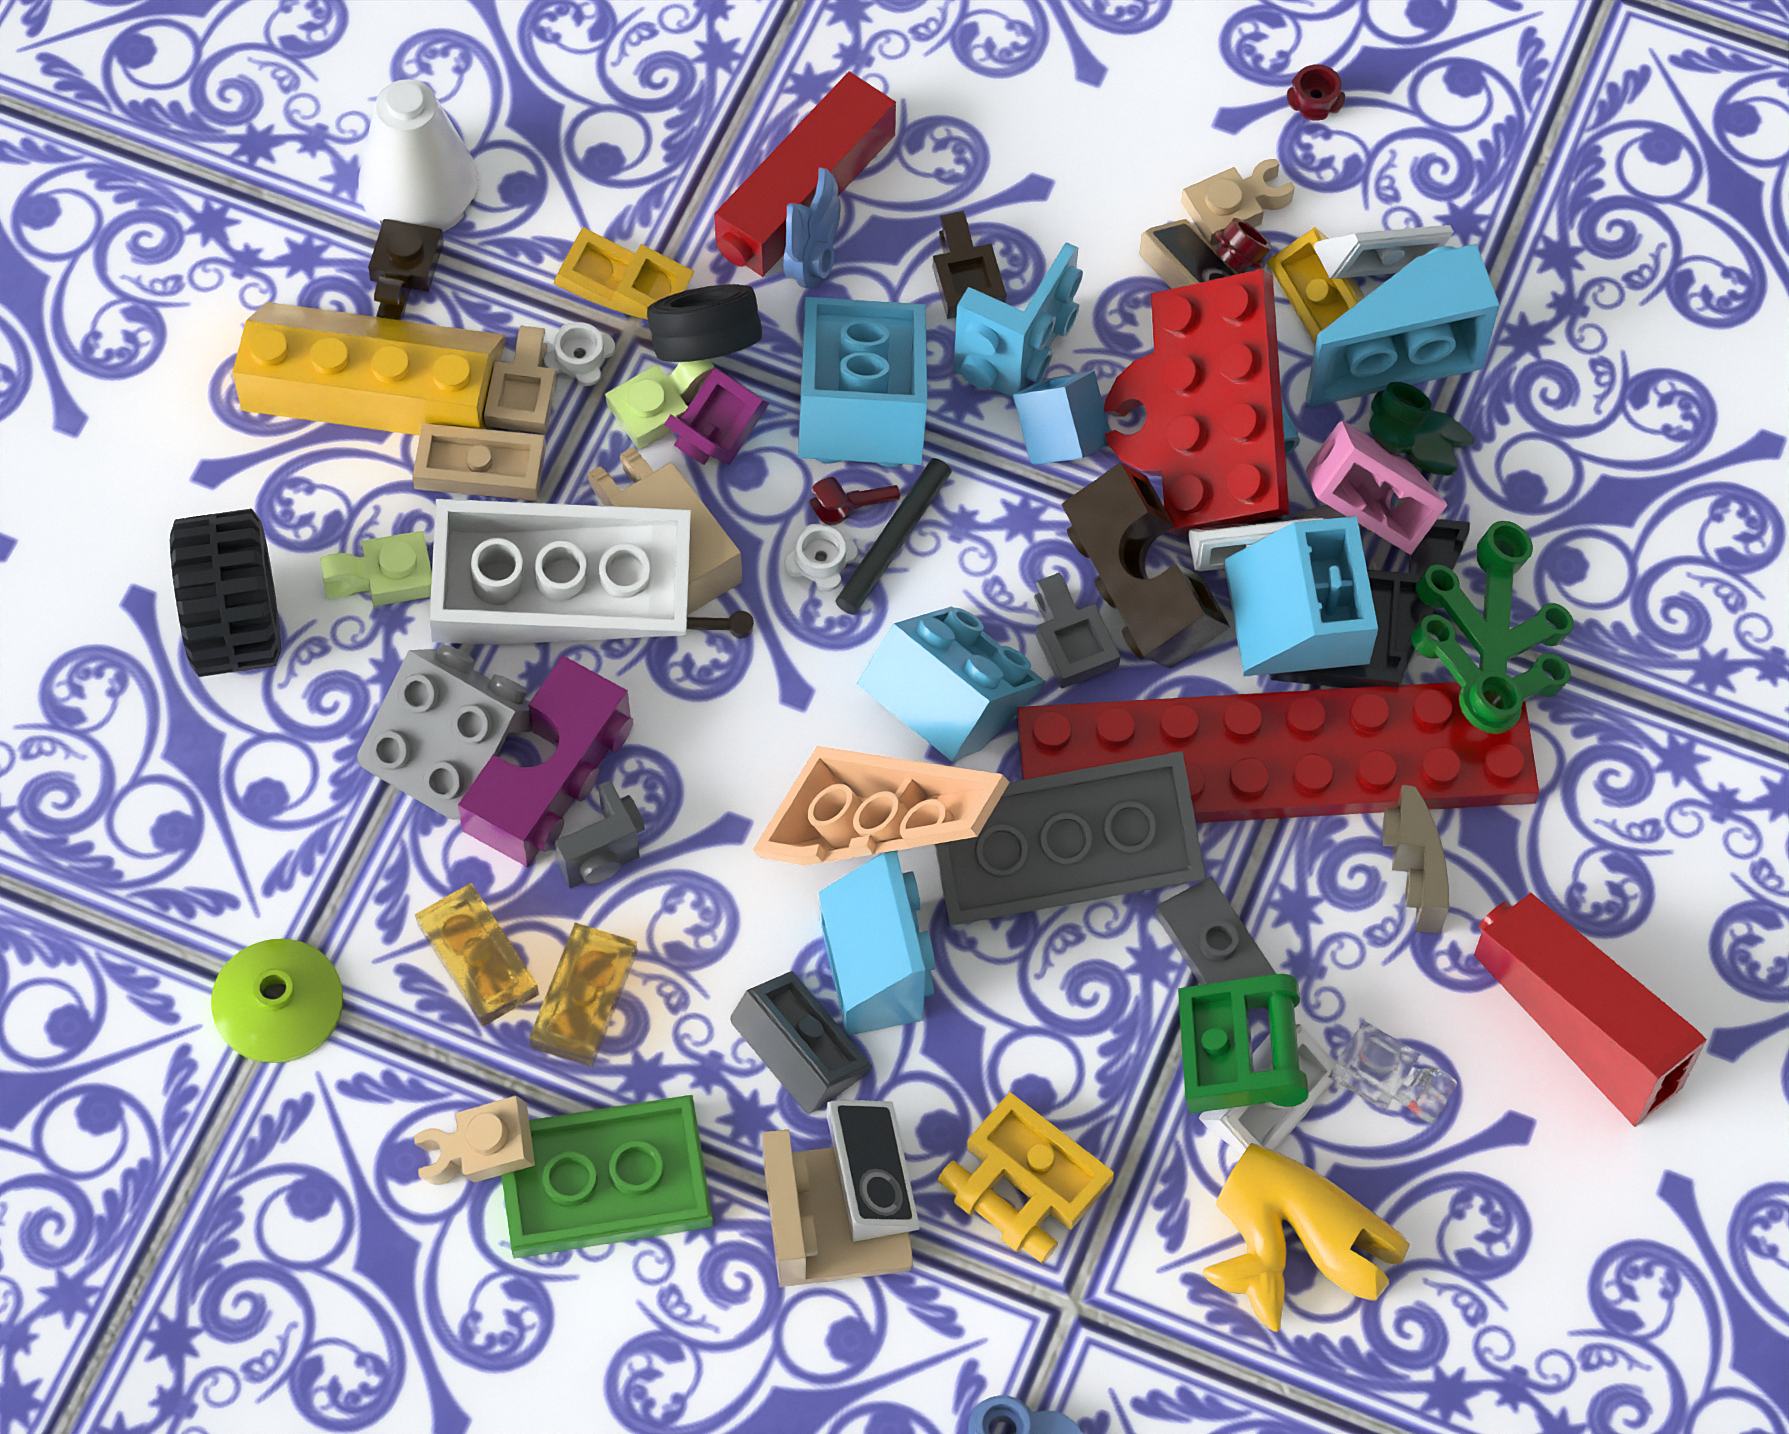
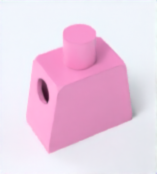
[1306,421,1448,555]

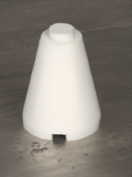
[358,79,479,232]

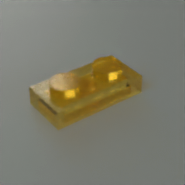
[414,883,539,1027]
[529,922,638,1067]

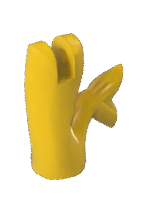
[1203,1143,1410,1332]

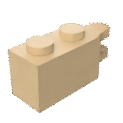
[587,447,742,615]

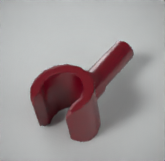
[809,477,900,526]

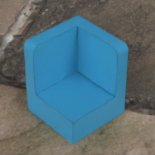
[1013,371,1110,465]

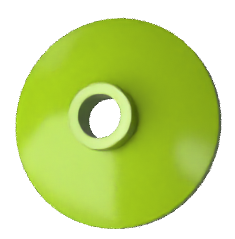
[211,939,343,1063]

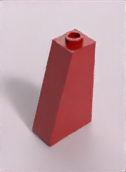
[1474,892,1707,1127]

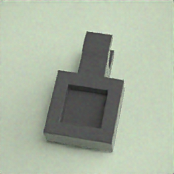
[1034,572,1121,689]

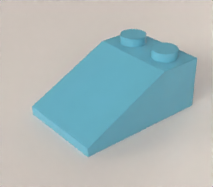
[1305,244,1500,408]
[798,297,927,467]

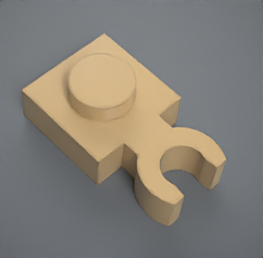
[1181,159,1295,246]
[414,1095,535,1185]

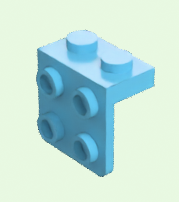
[953,242,1083,398]

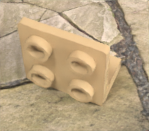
[762,1129,913,1287]

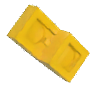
[553,226,695,320]

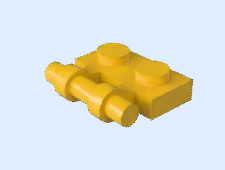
[937,1092,1114,1264]

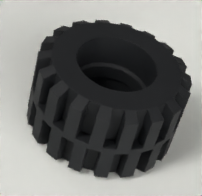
[169,508,281,677]

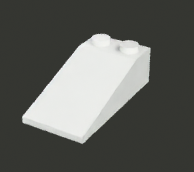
[429,499,691,645]

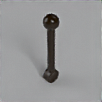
[686,611,754,639]

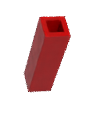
[714,71,896,277]

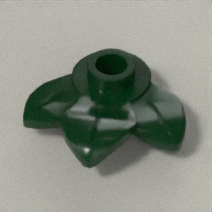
[1369,382,1475,476]

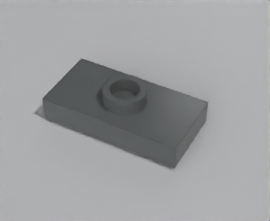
[1155,876,1276,985]

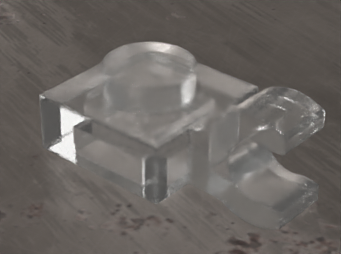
[1328,1020,1458,1124]

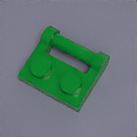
[1178,973,1309,1114]

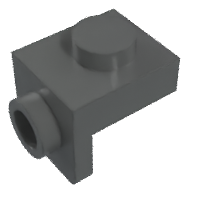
[555,780,645,889]

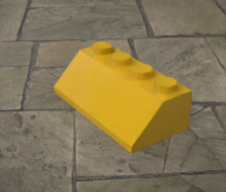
[232,302,506,436]

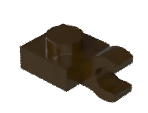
[932,211,1007,319]
[368,219,444,320]

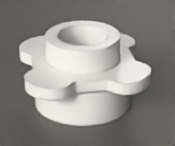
[544,322,615,386]
[784,524,858,591]

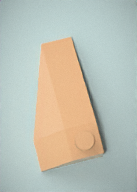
[753,746,1010,866]

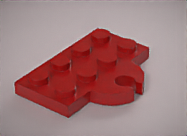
[1103,269,1289,536]

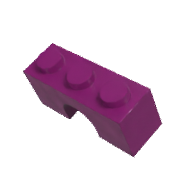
[458,655,633,868]

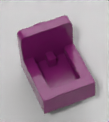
[664,367,770,465]

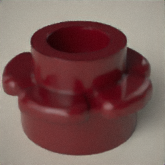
[1287,64,1345,121]
[1215,218,1272,273]

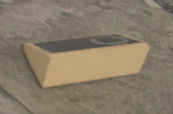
[1139,219,1238,289]

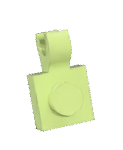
[605,359,714,450]
[320,531,432,607]

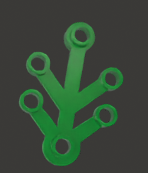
[1411,521,1574,734]

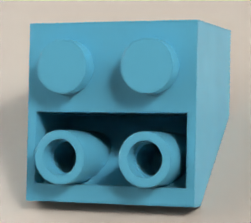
[1224,516,1378,677]
[857,606,1046,761]
[819,850,935,1036]

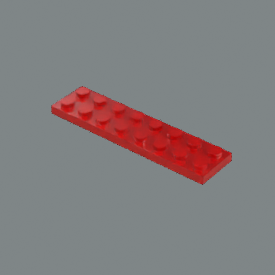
[1016,682,1539,823]

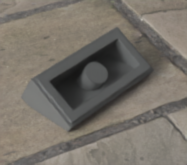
[730,971,873,1114]

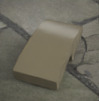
[1382,785,1449,934]

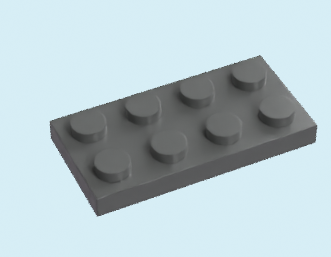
[934,751,1206,926]

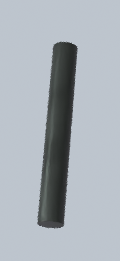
[835,458,952,615]

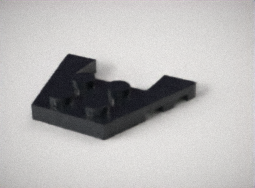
[1251,516,1470,688]

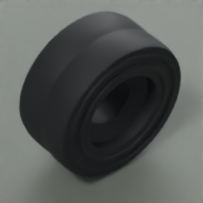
[647,284,763,362]

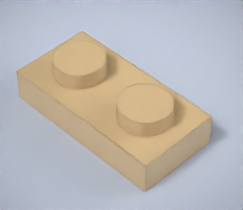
[412,423,546,501]

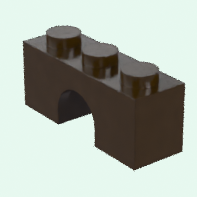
[1061,462,1230,669]

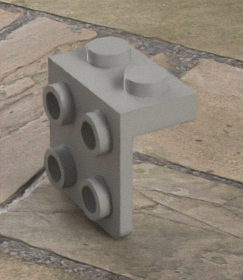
[357,644,532,820]

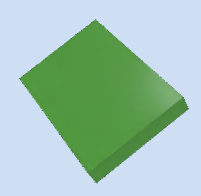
[501,1094,713,1259]

